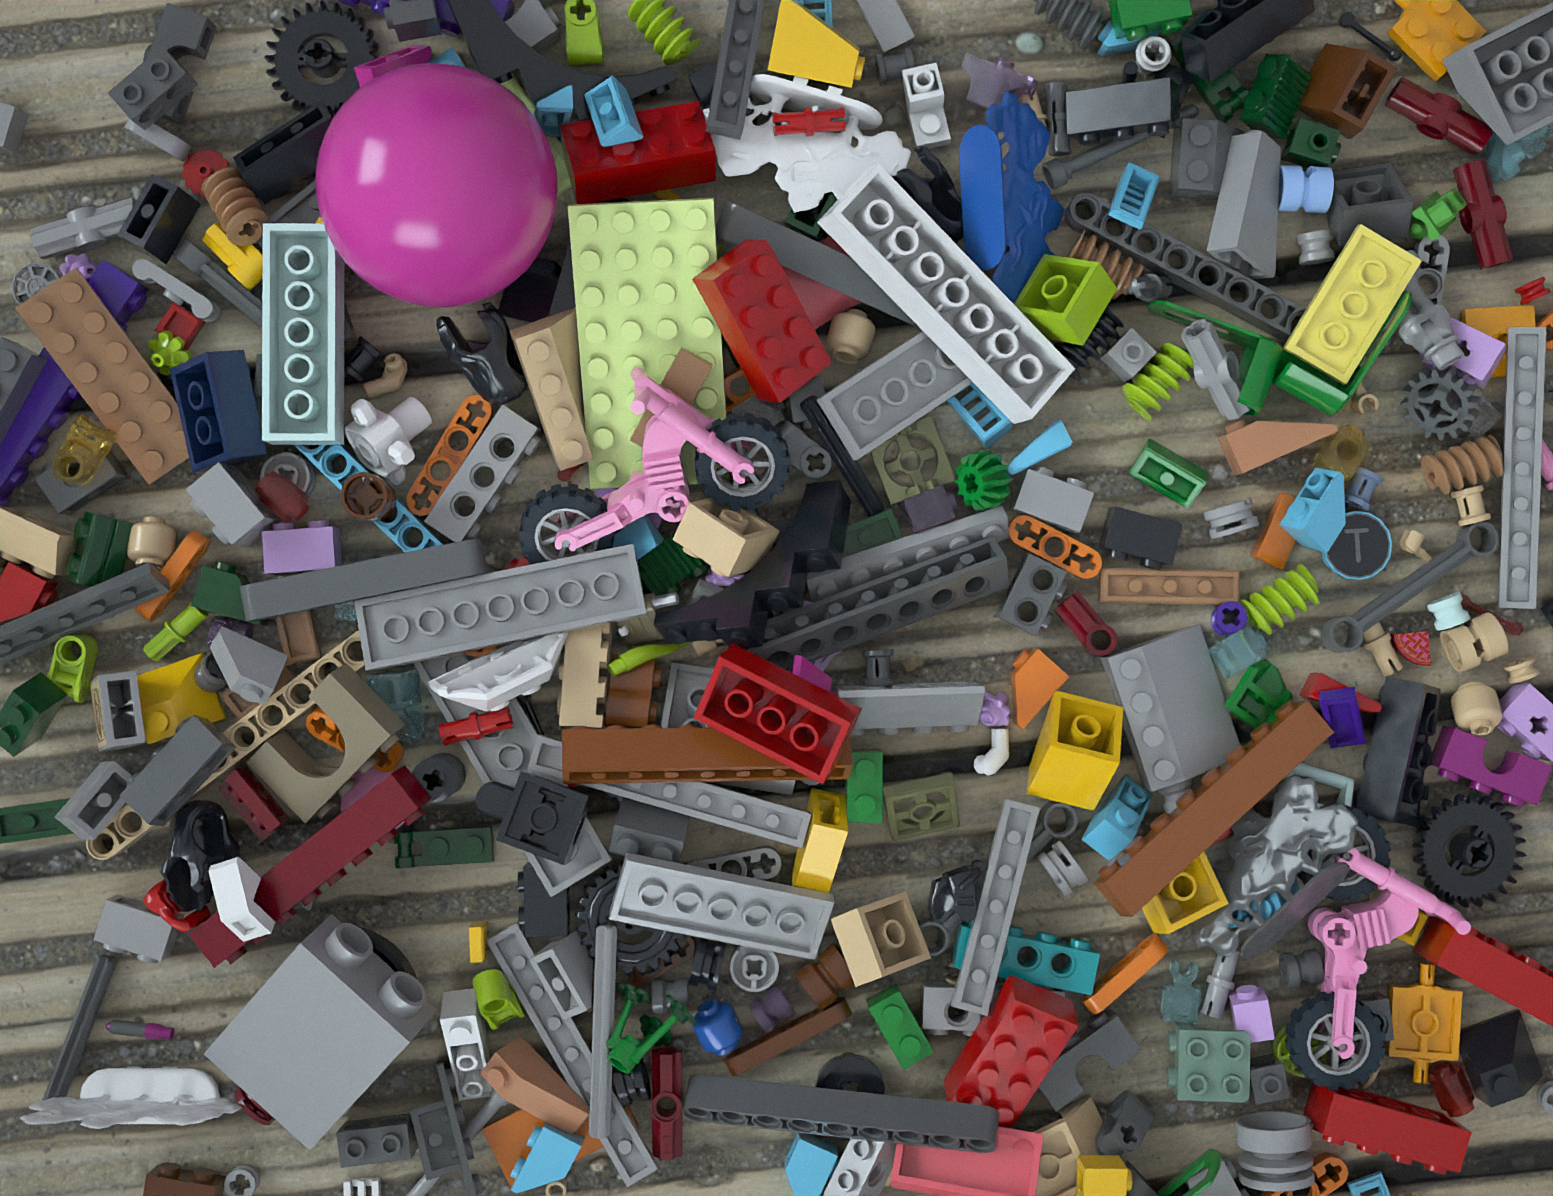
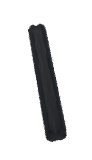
[800,395,885,517]

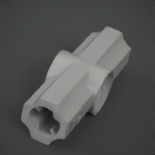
[30,198,136,260]
[1181,319,1250,420]

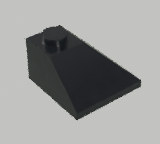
[1459,1009,1543,1108]

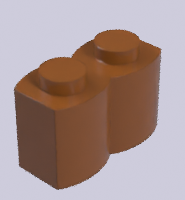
[605,654,662,729]

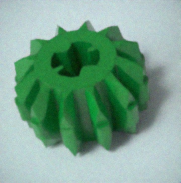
[954,450,1013,511]

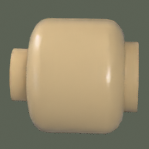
[826,309,875,364]
[127,516,177,570]
[1451,682,1503,736]

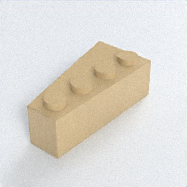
[557,622,613,728]

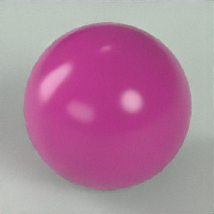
[316,63,558,307]

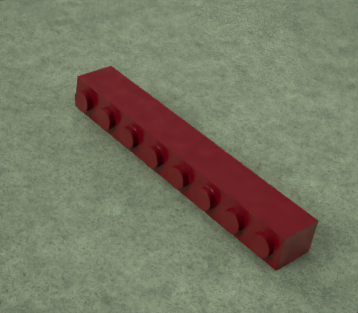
[188,765,431,968]

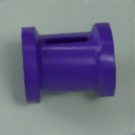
[1211,601,1247,636]

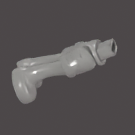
[1393,250,1464,371]

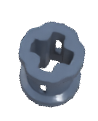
[1344,467,1384,511]

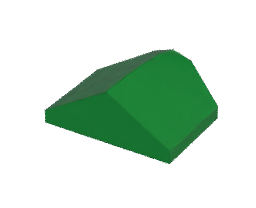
[1224,659,1293,729]

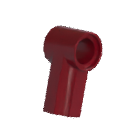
[1054,591,1118,657]

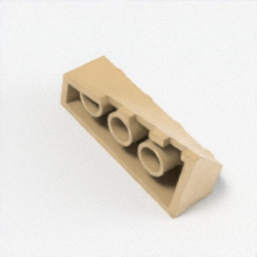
[509,307,594,471]

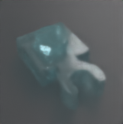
[1160,960,1201,1024]

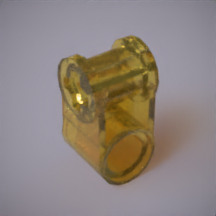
[52,415,116,486]

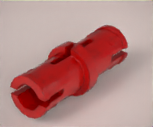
[772,107,846,137]
[439,706,514,746]

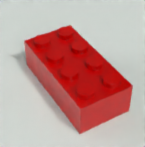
[560,101,716,204]
[692,240,832,403]
[693,644,862,784]
[1413,916,1553,1027]
[944,975,1079,1129]
[1303,1083,1472,1175]

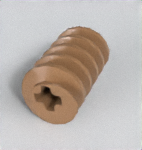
[201,167,267,246]
[1067,229,1144,300]
[1421,434,1503,495]

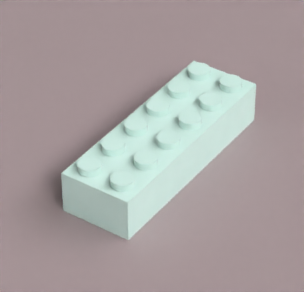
[262,223,344,445]

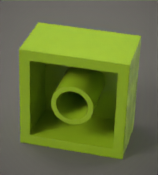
[1014,254,1117,345]

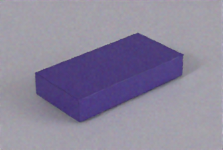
[1319,687,1366,748]

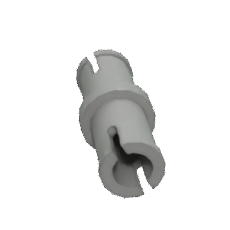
[1200,950,1241,1020]

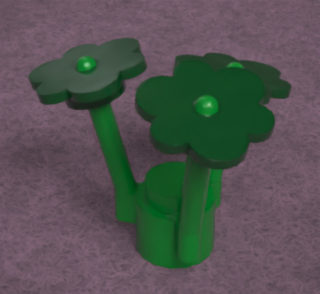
[606,983,697,1074]

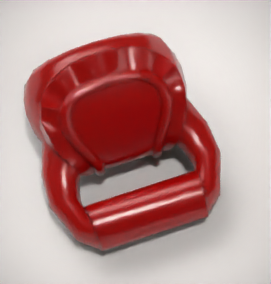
[144,879,210,932]

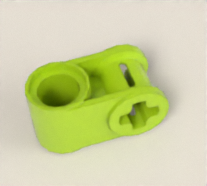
[565,0,604,67]
[47,633,98,703]
[472,969,527,1030]

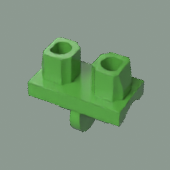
[1408,188,1467,241]

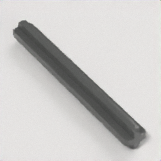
[38,954,117,1112]

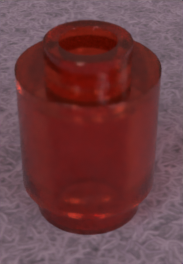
[255,471,310,523]
[1428,1061,1475,1117]

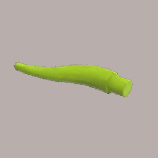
[607,642,691,677]

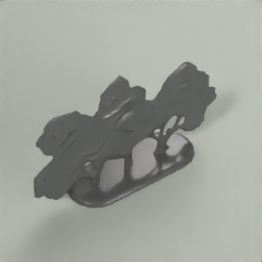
[1191,776,1358,959]

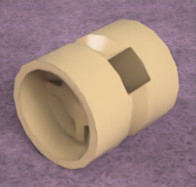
[1440,613,1508,672]

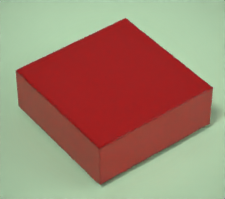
[154,302,206,350]

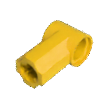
[202,222,263,291]

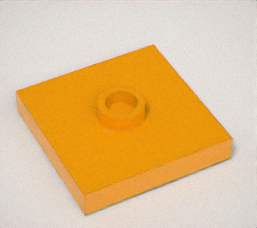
[1461,305,1536,378]

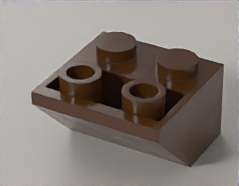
[1297,43,1398,139]

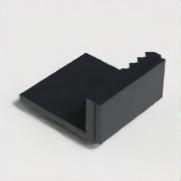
[498,258,562,323]

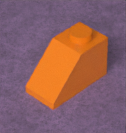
[1010,648,1070,729]

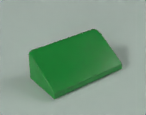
[1128,439,1208,509]

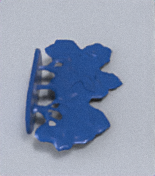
[959,91,1065,304]

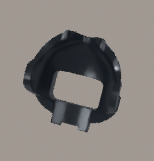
[928,859,987,922]

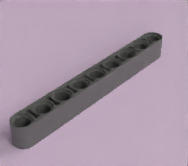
[1065,193,1306,343]
[682,1075,1000,1153]

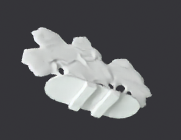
[703,74,911,213]
[20,1066,242,1129]

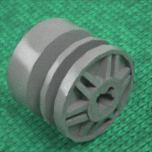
[1235,1111,1315,1192]

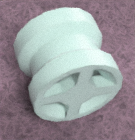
[1426,592,1470,631]

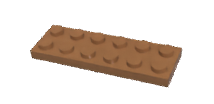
[15,268,189,485]

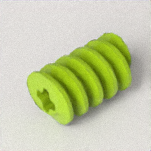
[627,0,701,65]
[1122,343,1194,421]
[1240,564,1320,635]

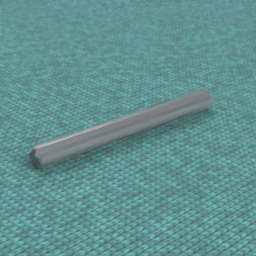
[589,925,617,1138]

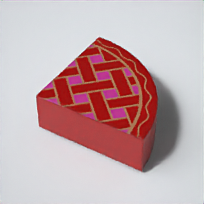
[1390,631,1431,666]

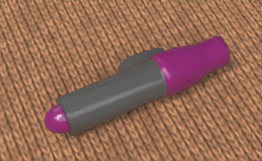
[106,1020,175,1039]

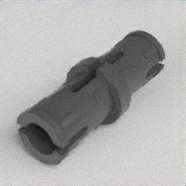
[1044,81,1071,156]

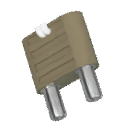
[616,592,679,645]

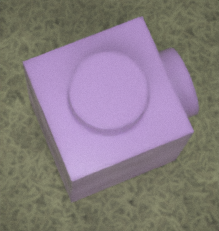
[1228,985,1275,1043]

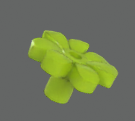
[148,331,192,375]

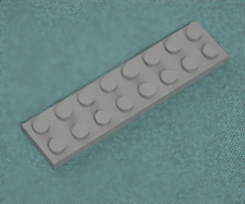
[354,544,648,672]
[413,649,613,897]

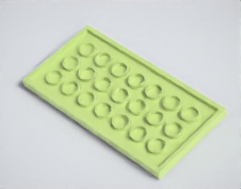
[568,198,730,489]

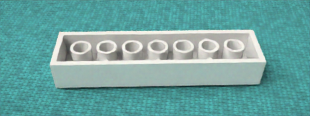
[817,163,1075,424]

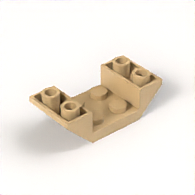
[1033,1095,1103,1196]

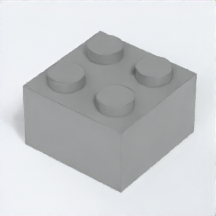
[186,462,282,547]

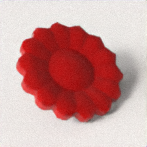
[182,149,229,198]

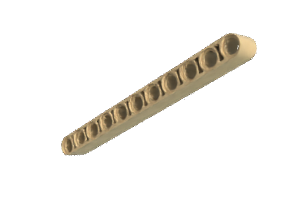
[86,630,365,860]

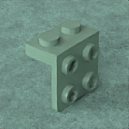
[1166,1021,1251,1103]

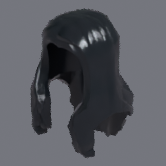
[892,146,963,243]
[436,302,528,405]
[160,800,241,912]

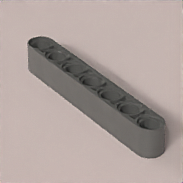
[716,200,921,329]
[239,538,488,622]

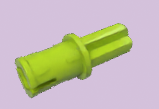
[143,602,208,662]

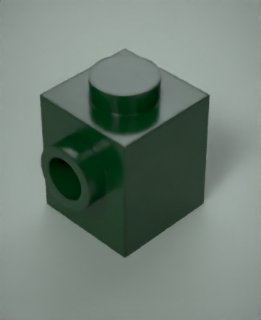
[1281,118,1341,168]

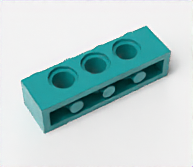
[951,920,1100,995]

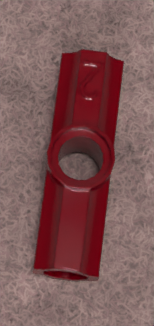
[1384,77,1493,156]
[1453,159,1513,270]
[650,1047,684,1160]

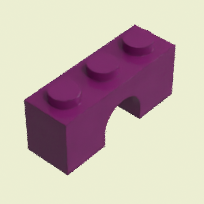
[1431,726,1553,808]

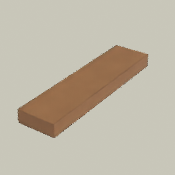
[1098,568,1240,605]

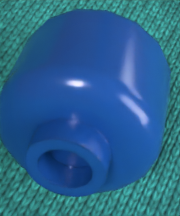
[692,1000,743,1055]

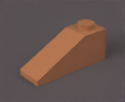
[1218,419,1339,476]
[480,1035,590,1135]

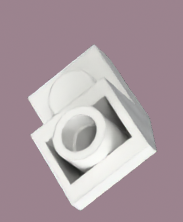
[902,63,951,149]
[208,857,275,942]

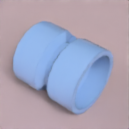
[1278,165,1334,213]

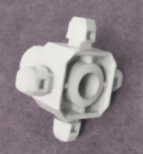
[344,397,432,485]

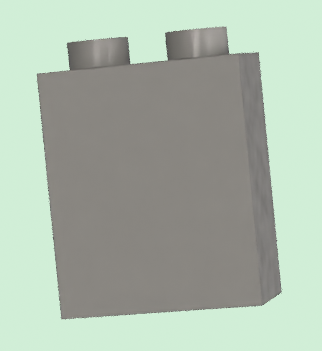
[204,914,437,1150]

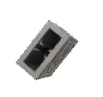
[90,671,146,752]

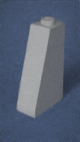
[1207,130,1281,280]

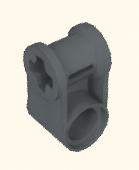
[779,420,832,480]
[1095,1090,1156,1157]

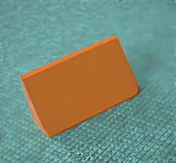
[1250,493,1296,571]

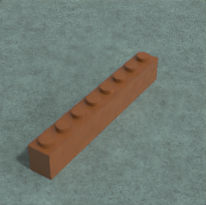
[1093,700,1334,917]
[562,724,853,784]

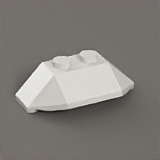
[428,631,568,711]

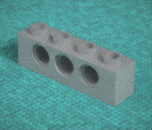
[424,404,542,542]
[920,980,1065,1036]
[823,1138,897,1196]

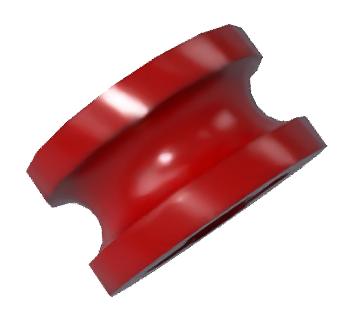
[1514,276,1551,305]

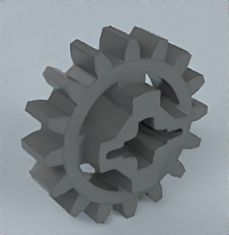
[1400,366,1482,441]

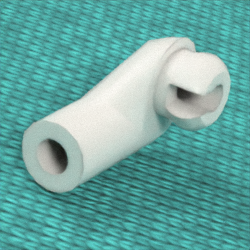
[974,728,1009,776]

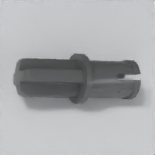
[1127,273,1173,302]

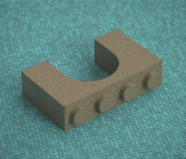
[246,663,406,824]

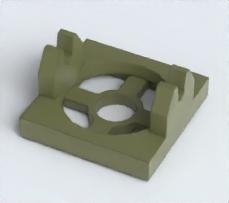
[870,415,956,505]
[883,771,960,841]

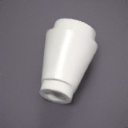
[1135,36,1171,74]

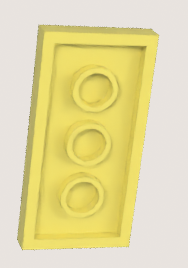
[1282,224,1422,385]

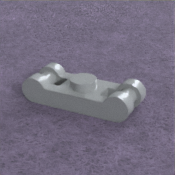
[132,259,222,323]

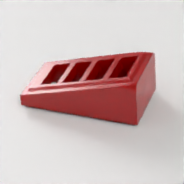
[1299,672,1382,713]

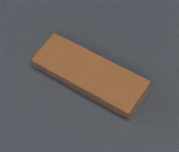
[630,347,713,448]

